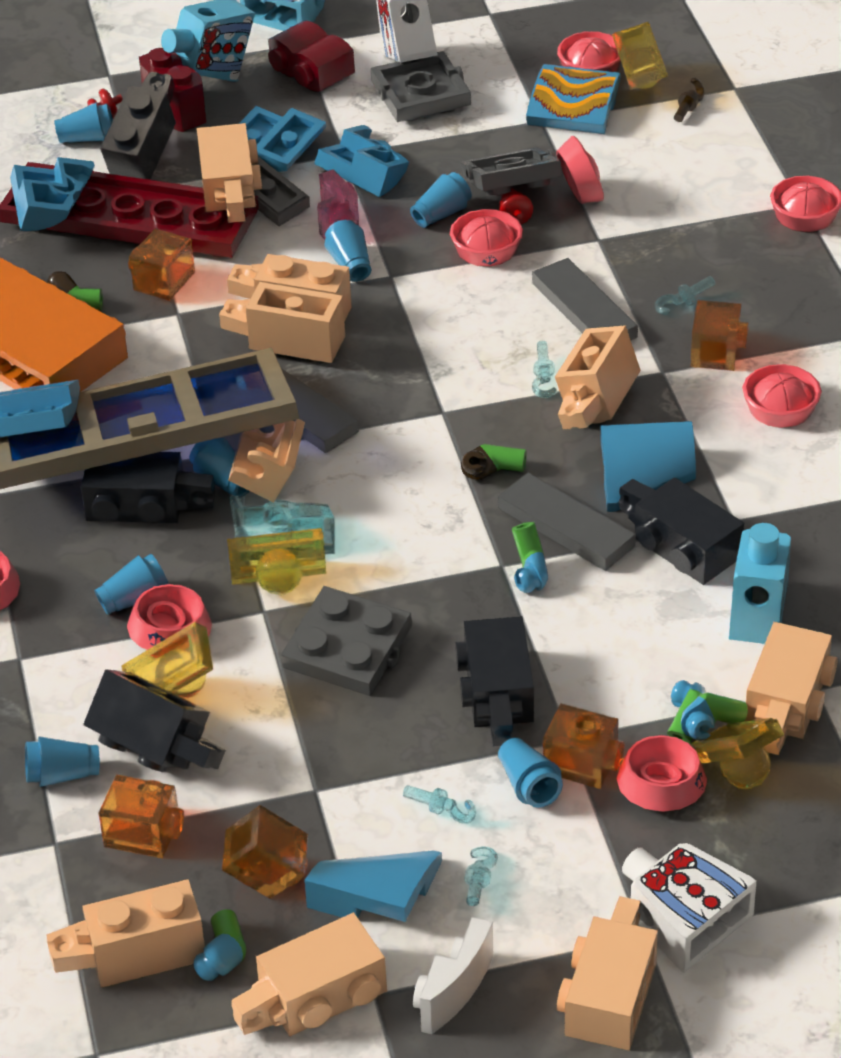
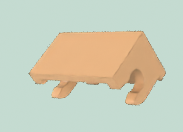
[228,419,305,503]

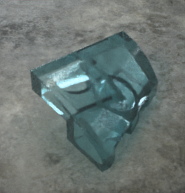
[230,496,335,558]

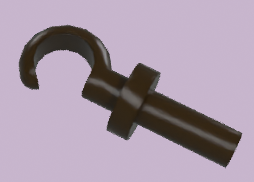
[674,78,704,122]

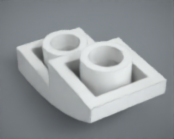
[413,917,493,1034]

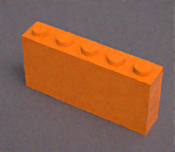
[0,257,128,392]

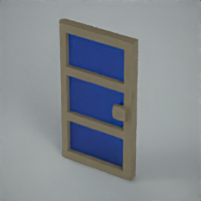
[0,348,299,489]

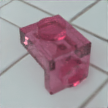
[317,169,359,240]

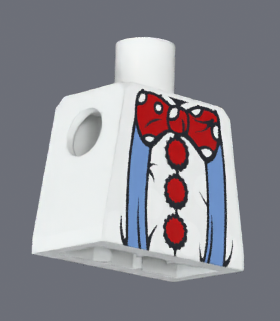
[376,0,437,63]
[622,843,756,972]

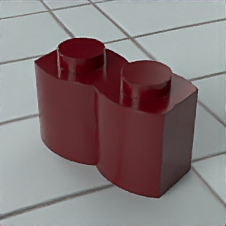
[268,20,355,92]
[139,48,206,132]

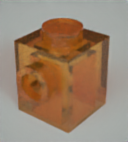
[128,228,195,301]
[690,300,749,371]
[543,703,625,789]
[98,774,184,859]
[222,805,308,899]

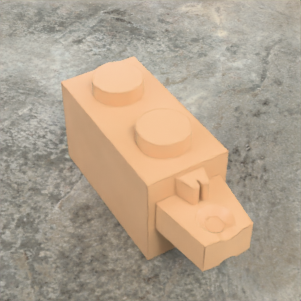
[197,123,262,223]
[227,254,352,322]
[219,282,345,363]
[555,325,641,429]
[744,622,838,755]
[46,879,205,988]
[557,896,658,1051]
[232,912,387,1037]

